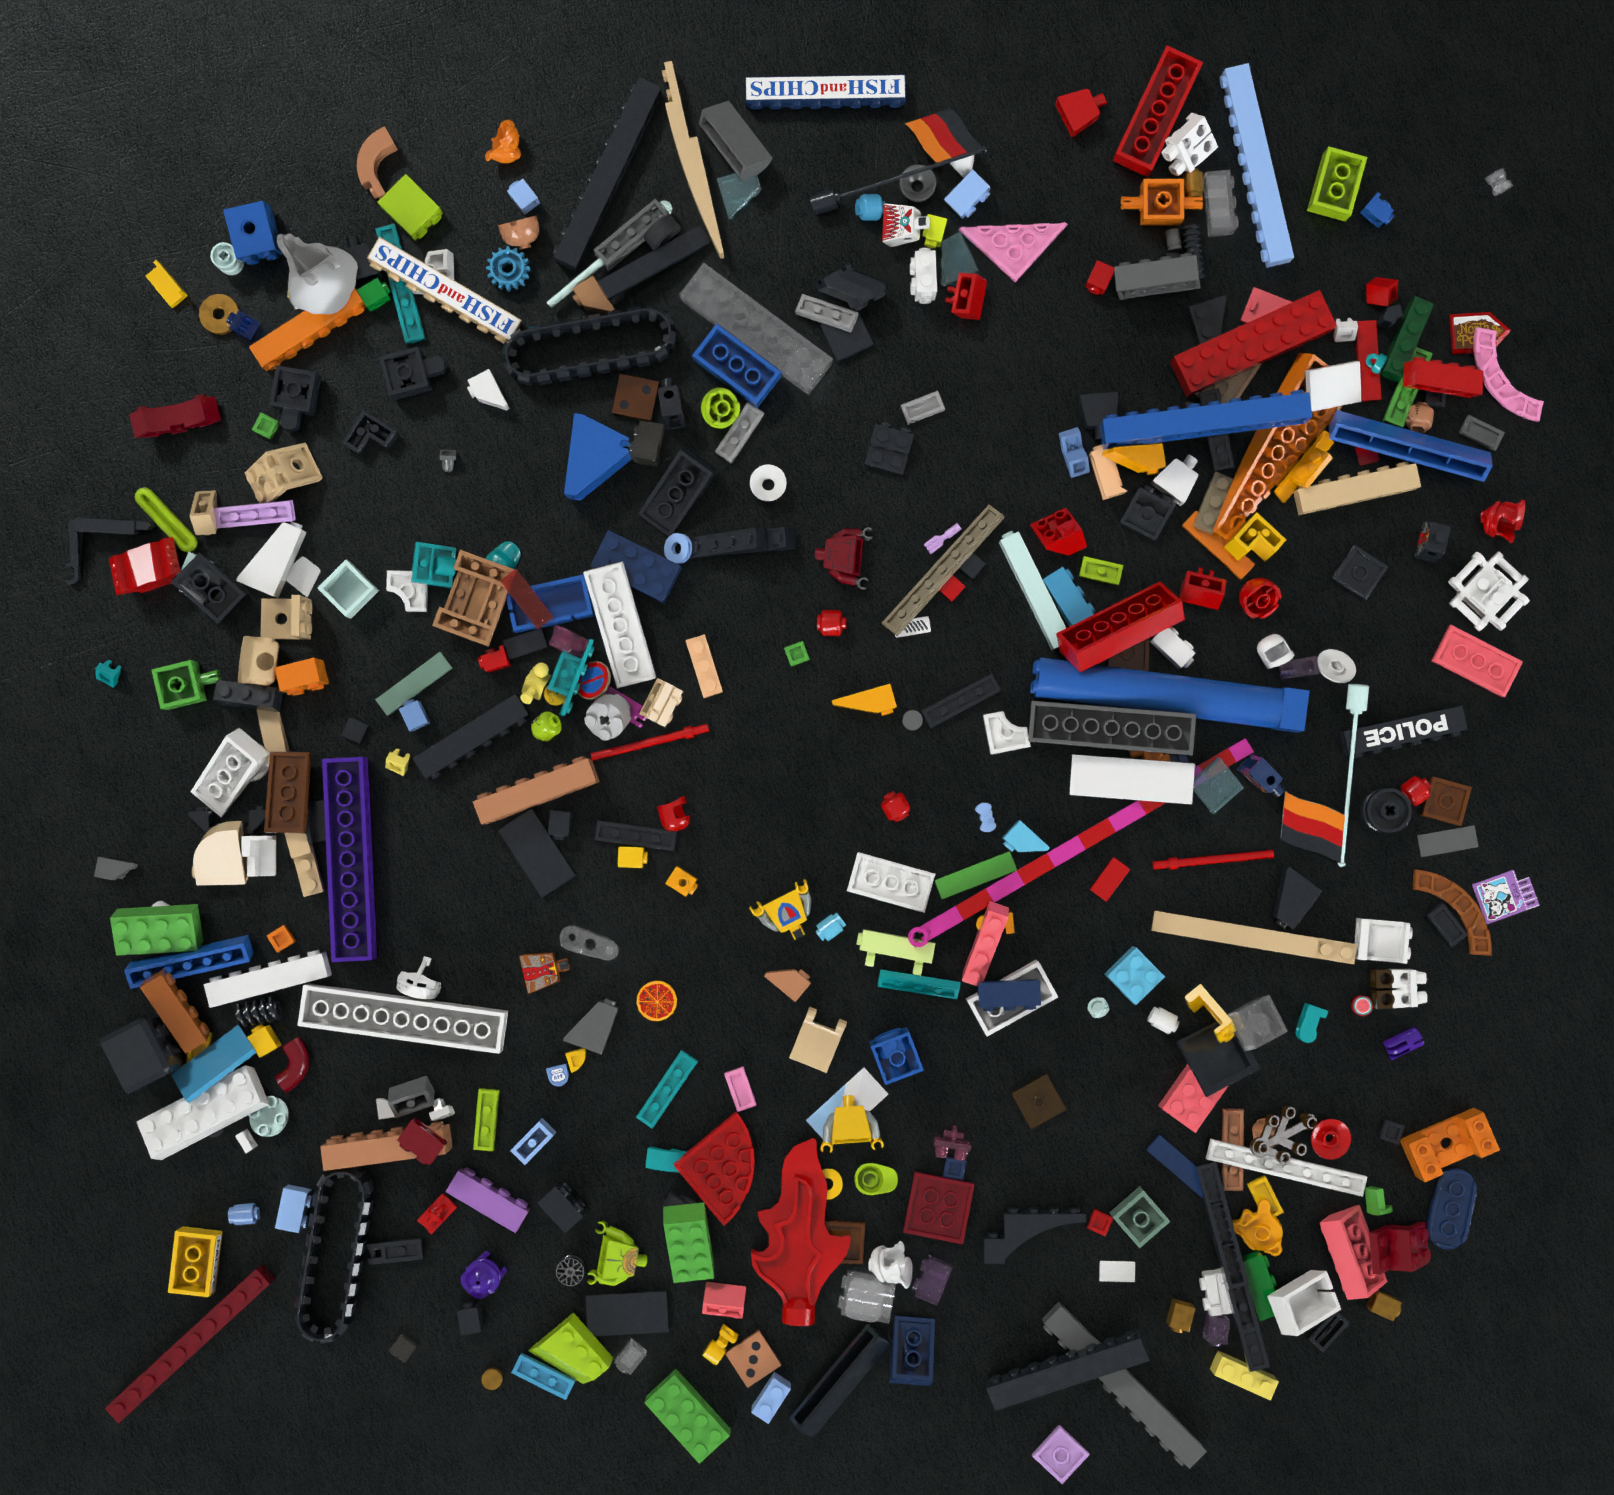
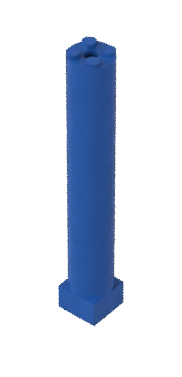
[1030,657,1309,733]

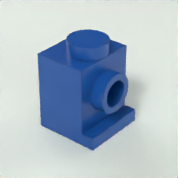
[1360,192,1395,228]

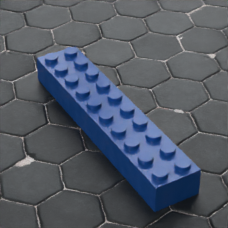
[1100,390,1312,450]

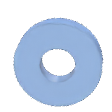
[664,533,692,564]

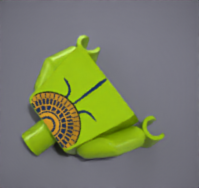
[587,1221,647,1286]

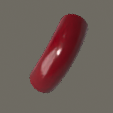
[276,1037,309,1093]

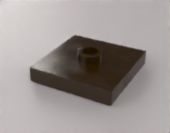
[1011,1074,1066,1129]

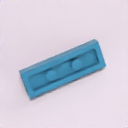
[511,1352,576,1400]

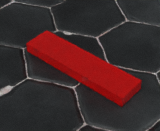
[1355,320,1382,402]

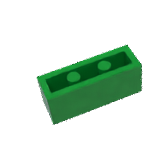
[1242,1251,1277,1321]

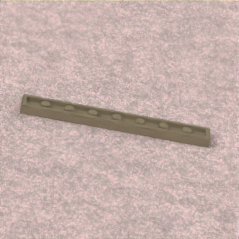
[882,505,1005,636]

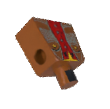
[519,952,570,994]

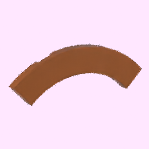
[1413,869,1492,956]

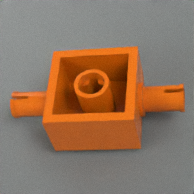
[1121,179,1203,226]

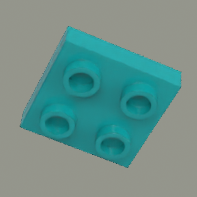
[411,542,456,588]

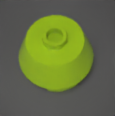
[701,388,740,428]

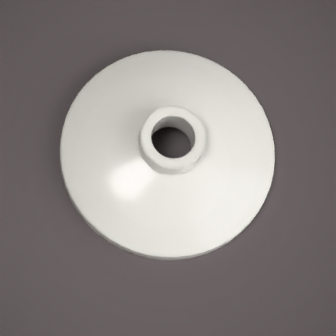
[1317,649,1356,683]

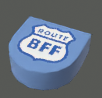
[546,1063,569,1086]

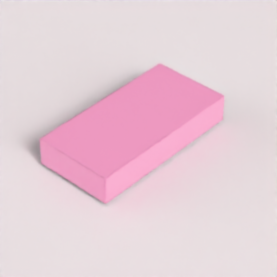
[724,1066,757,1112]

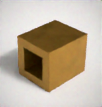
[1366,1290,1402,1321]
[1166,1298,1196,1333]

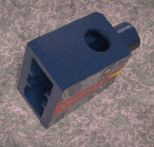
[1237,754,1285,798]

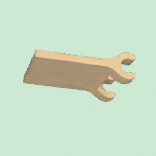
[789,1007,847,1073]

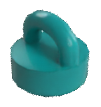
[1365,353,1387,374]

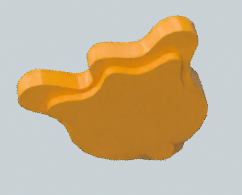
[1232,1198,1283,1256]

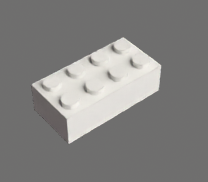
[966,960,1058,1036]

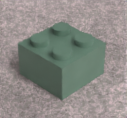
[1109,1186,1170,1248]

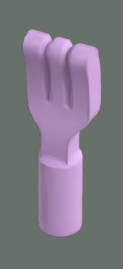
[924,523,962,554]

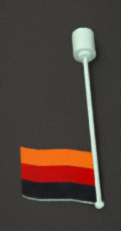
[1281,684,1369,867]

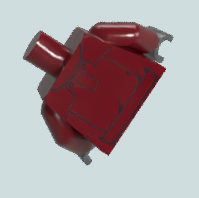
[815,527,873,589]

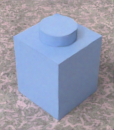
[507,179,540,215]

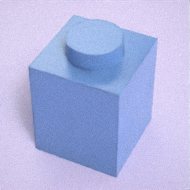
[399,699,431,732]

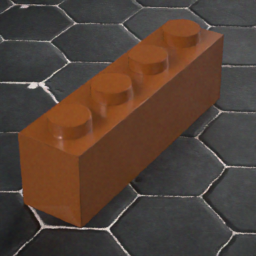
[140,969,210,1054]

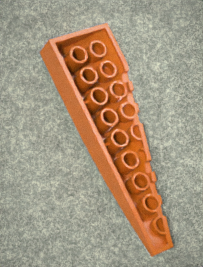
[1213,353,1343,541]

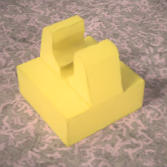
[385,749,410,776]

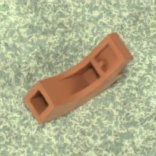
[357,126,398,199]

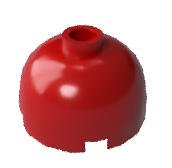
[1239,578,1281,619]

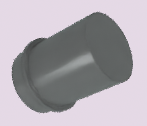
[1165,228,1182,252]

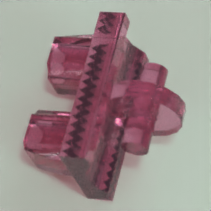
[549,625,588,658]
[933,1126,971,1161]

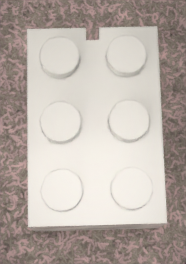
[1267,1270,1341,1336]

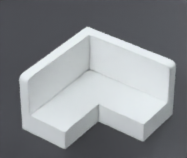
[242,836,277,877]

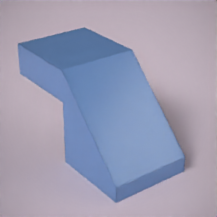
[1059,427,1090,478]

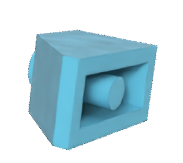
[1002,820,1050,852]

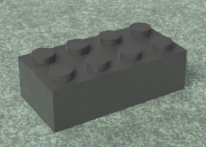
[1114,253,1201,300]

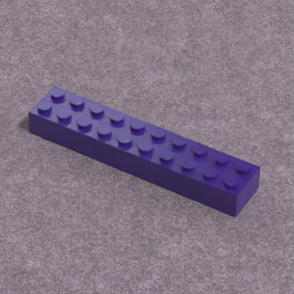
[322,757,377,962]

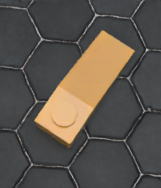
[1102,443,1166,475]
[832,684,897,716]

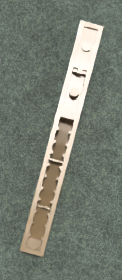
[662,61,724,259]
[257,710,325,897]
[1151,911,1357,964]

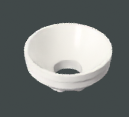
[750,465,786,502]

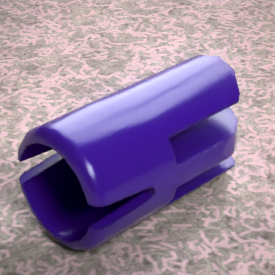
[1383,1027,1424,1060]

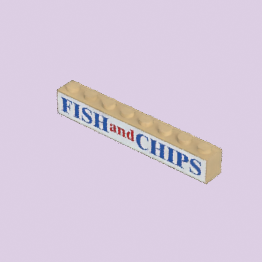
[367,237,522,344]

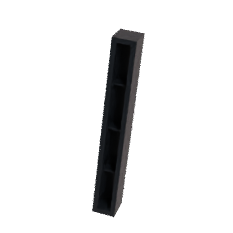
[986,1330,1149,1411]

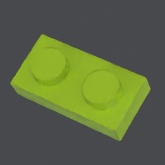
[1079,556,1123,586]

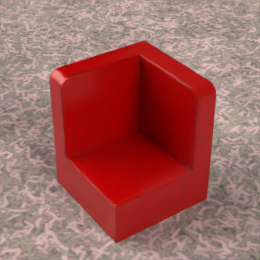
[1366,277,1398,306]

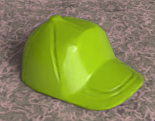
[854,1163,898,1195]

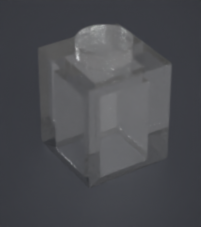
[614,1338,647,1375]

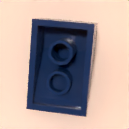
[889,1316,935,1386]

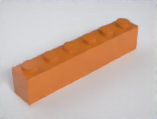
[249,287,366,371]

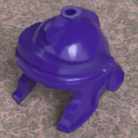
[460,1251,507,1299]

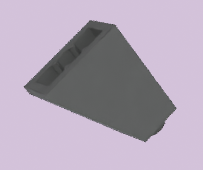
[563,998,620,1054]

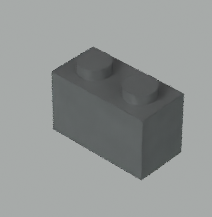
[388,1075,435,1118]

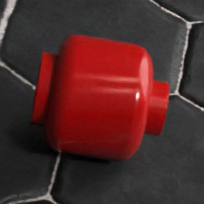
[817,610,846,636]
[1400,776,1431,806]
[881,791,911,822]

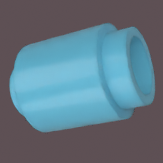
[815,912,846,941]

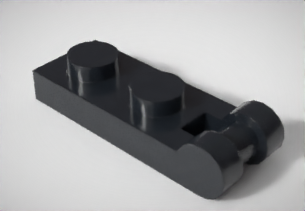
[366,1237,424,1265]

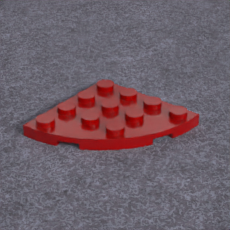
[673,1112,755,1226]

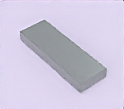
[795,294,859,332]
[715,402,764,464]

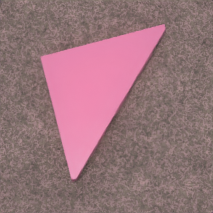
[959,222,1068,282]

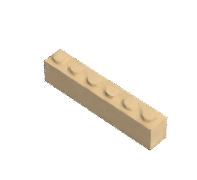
[1293,462,1421,515]

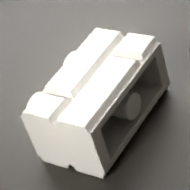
[1199,1269,1232,1316]

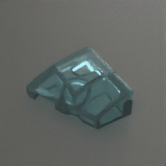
[717,173,761,219]
[940,232,979,286]

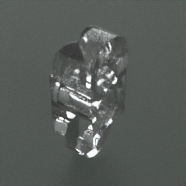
[560,925,619,961]

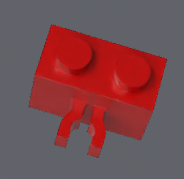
[945,273,987,320]
[1179,568,1227,610]

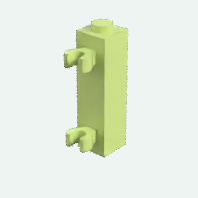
[856,929,935,976]

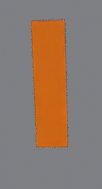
[1182,511,1255,580]

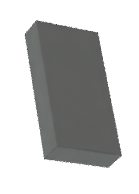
[1458,415,1505,451]

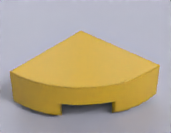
[566,1048,586,1073]

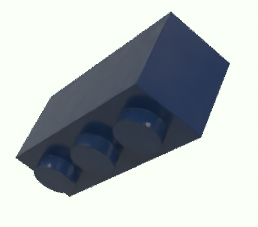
[977,979,1041,1011]

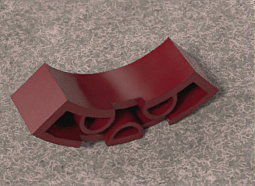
[129,394,221,438]

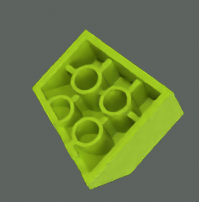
[528,1313,613,1384]

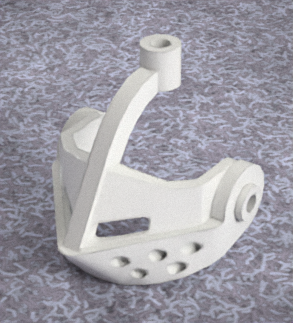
[396,956,441,999]

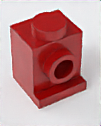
[478,645,511,673]

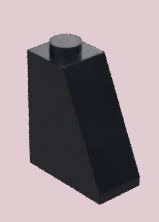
[1273,866,1322,930]

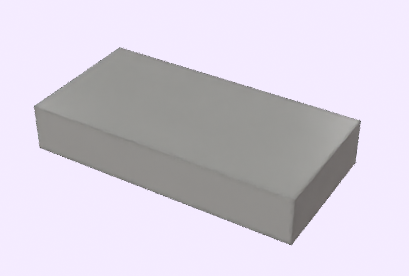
[900,391,945,425]

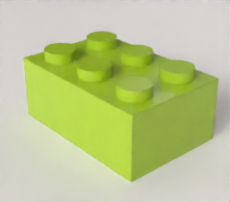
[1307,146,1367,221]

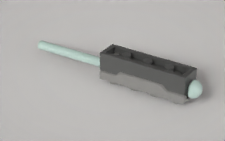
[547,199,672,308]

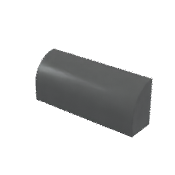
[699,101,772,181]

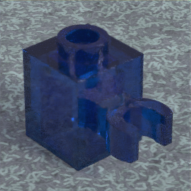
[226,310,260,340]

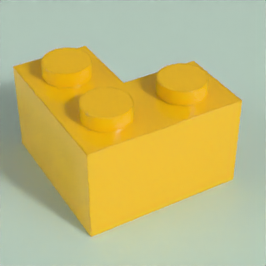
[1224,513,1286,561]

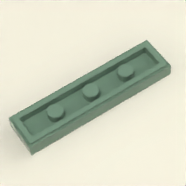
[375,652,453,716]

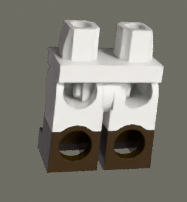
[1370,969,1427,1009]

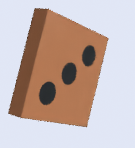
[725,1330,782,1388]

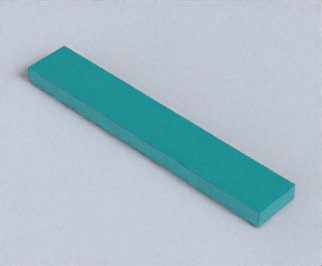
[375,223,426,345]

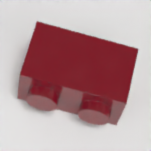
[397,1117,448,1165]

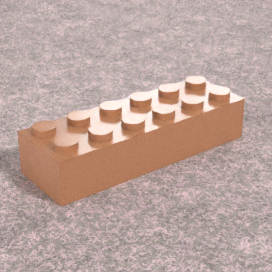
[473,756,600,824]
[320,1121,453,1171]

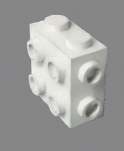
[910,248,937,304]

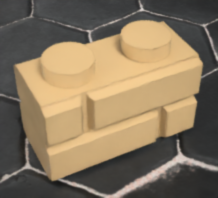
[639,678,683,727]

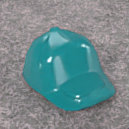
[485,541,521,569]

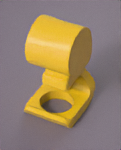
[702,1324,738,1366]

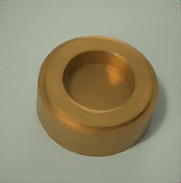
[482,1368,503,1390]

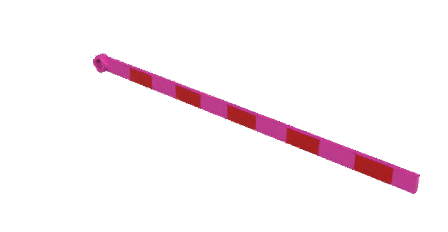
[908,738,1254,947]

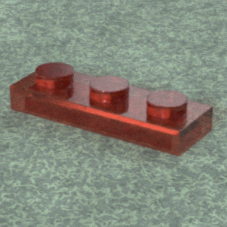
[500,569,554,630]

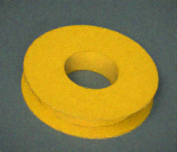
[822,1169,843,1199]

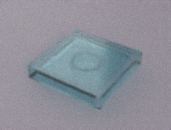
[1193,757,1244,814]

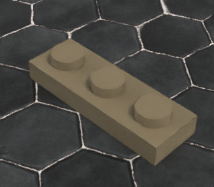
[1193,471,1233,535]

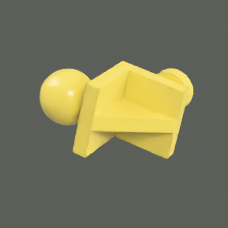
[520,663,552,704]

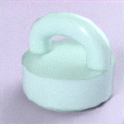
[1087,997,1109,1018]

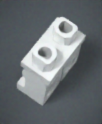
[1161,113,1218,176]

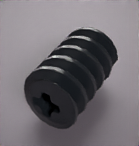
[236,996,282,1027]

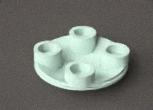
[248,1096,289,1137]

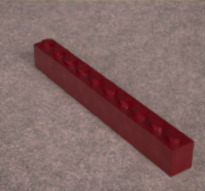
[105,1264,276,1423]

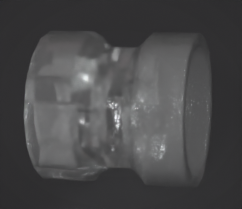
[1485,168,1513,196]

